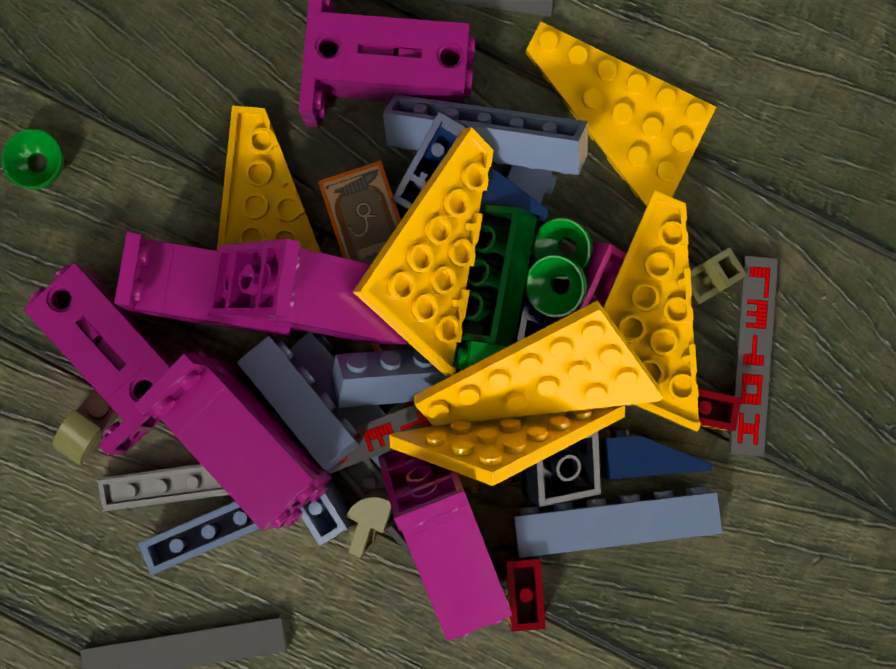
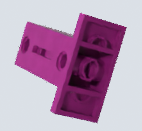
[299,0,476,128]
[114,232,299,338]
[208,239,407,345]
[23,263,217,455]
[134,354,332,531]
[378,450,512,641]

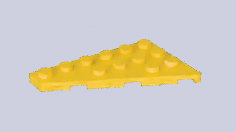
[526,22,716,207]
[217,105,321,253]
[353,127,494,376]
[603,190,700,432]
[414,300,664,426]
[389,405,625,486]

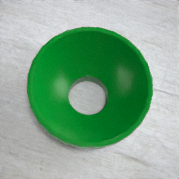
[1,129,64,190]
[532,218,593,279]
[525,255,587,317]

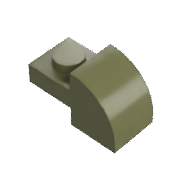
[690,248,748,308]
[53,389,119,466]
[346,488,395,558]

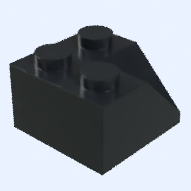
[521,431,601,507]

